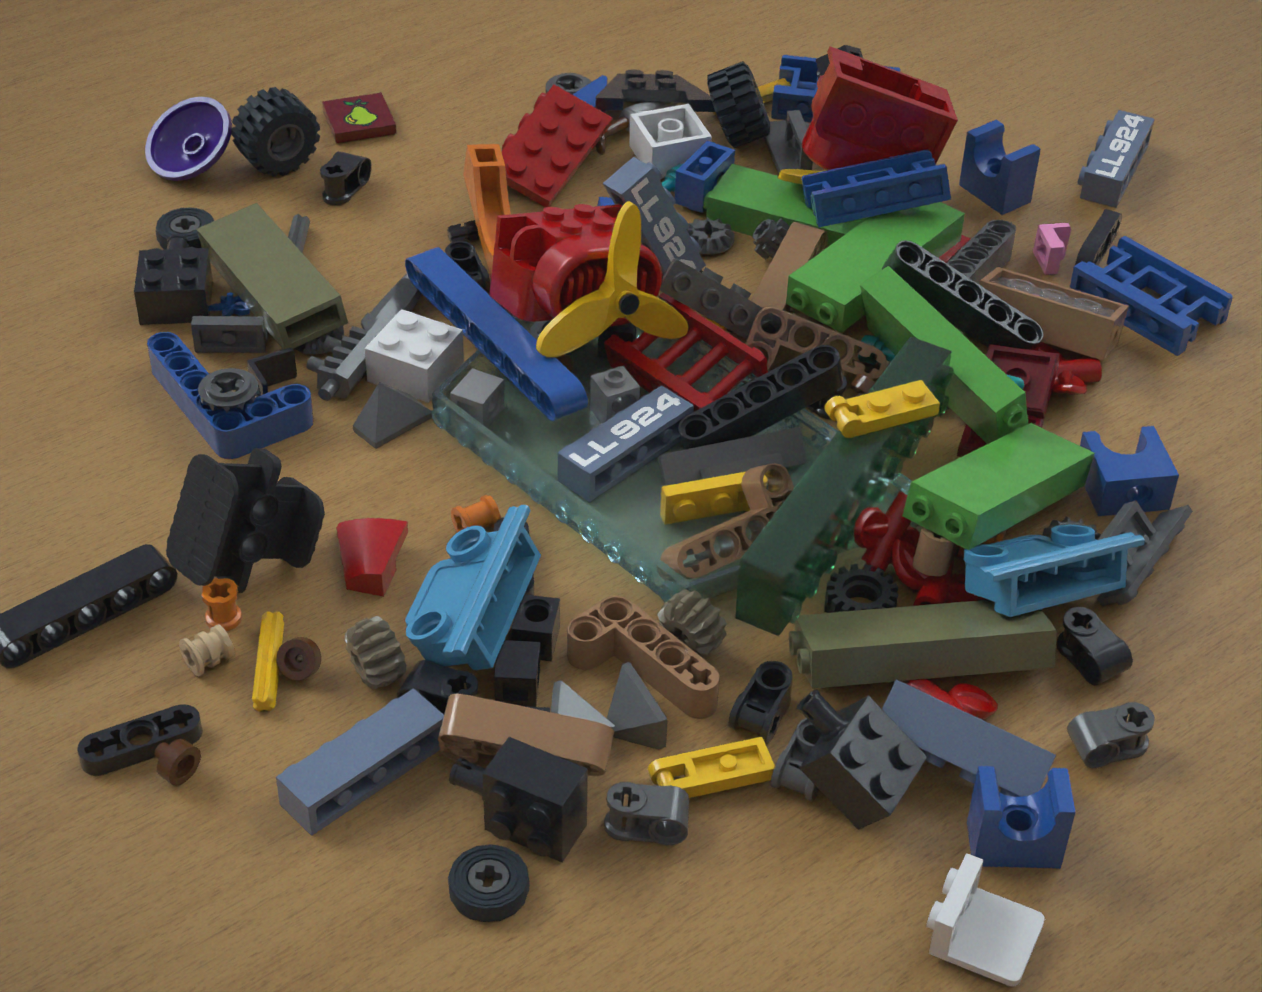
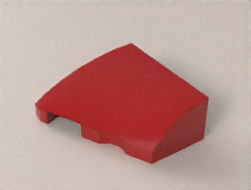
[336,518,408,597]

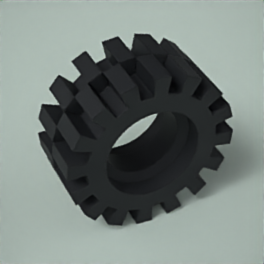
[824,564,899,613]

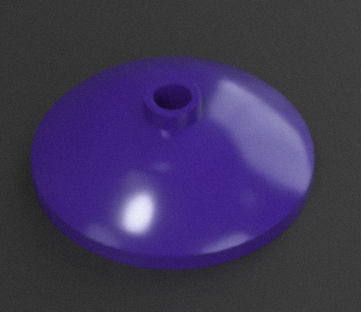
[145,97,232,181]

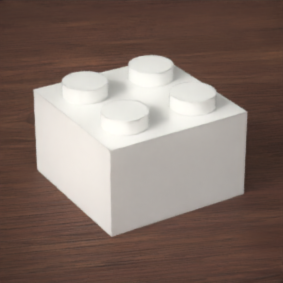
[629,104,712,179]
[365,309,464,403]

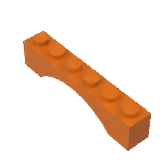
[463,144,511,312]

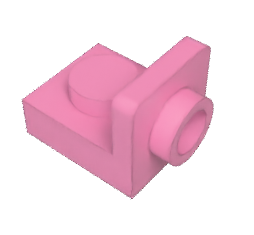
[1033,223,1071,275]

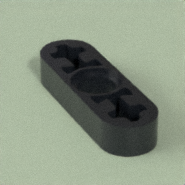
[1075,209,1122,266]
[77,704,202,776]

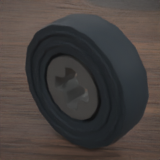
[156,208,214,249]
[448,844,530,922]

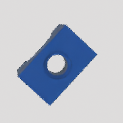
[959,120,1041,215]
[1080,426,1179,516]
[967,766,1076,868]

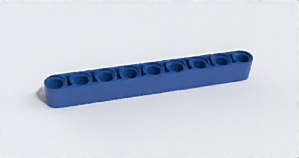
[405,247,588,421]

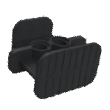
[166,448,325,593]

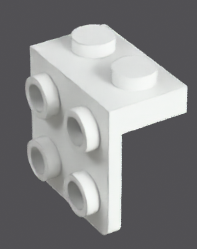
[927,853,1045,986]

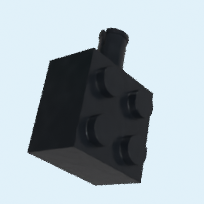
[134,234,213,325]
[796,689,927,830]
[449,737,588,862]

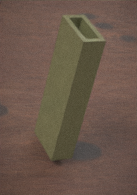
[196,203,348,349]
[788,600,1057,689]

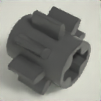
[753,219,790,260]

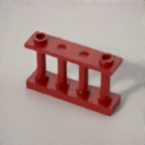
[604,293,768,412]

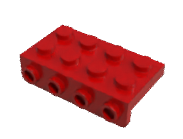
[501,84,613,208]

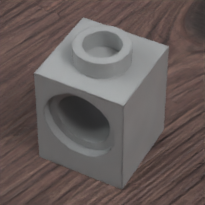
[590,366,640,424]
[450,368,505,432]

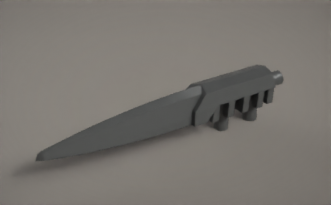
[306,274,422,401]

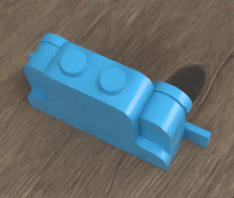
[405,505,541,670]
[964,524,1145,617]

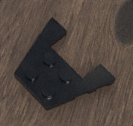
[595,70,715,112]

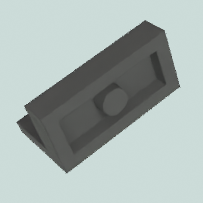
[191,316,269,353]

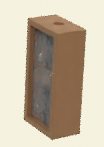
[979,267,1129,360]

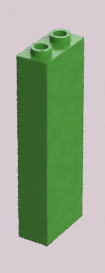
[703,164,868,247]
[786,202,965,333]
[860,266,1028,444]
[902,423,1095,550]

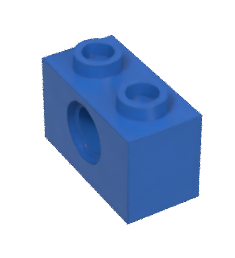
[675,141,735,213]

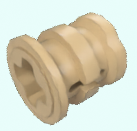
[179,624,235,677]

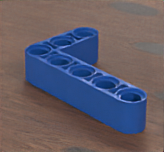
[147,332,314,459]

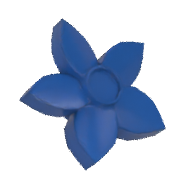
[209,292,250,316]

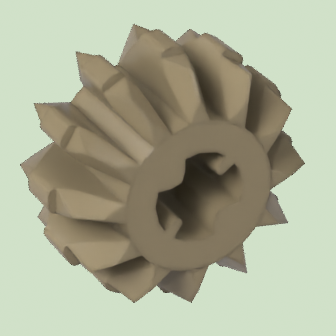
[657,589,727,658]
[344,616,406,690]

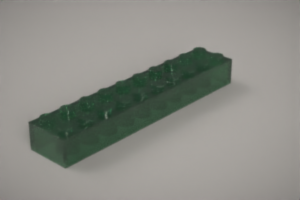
[735,337,954,636]

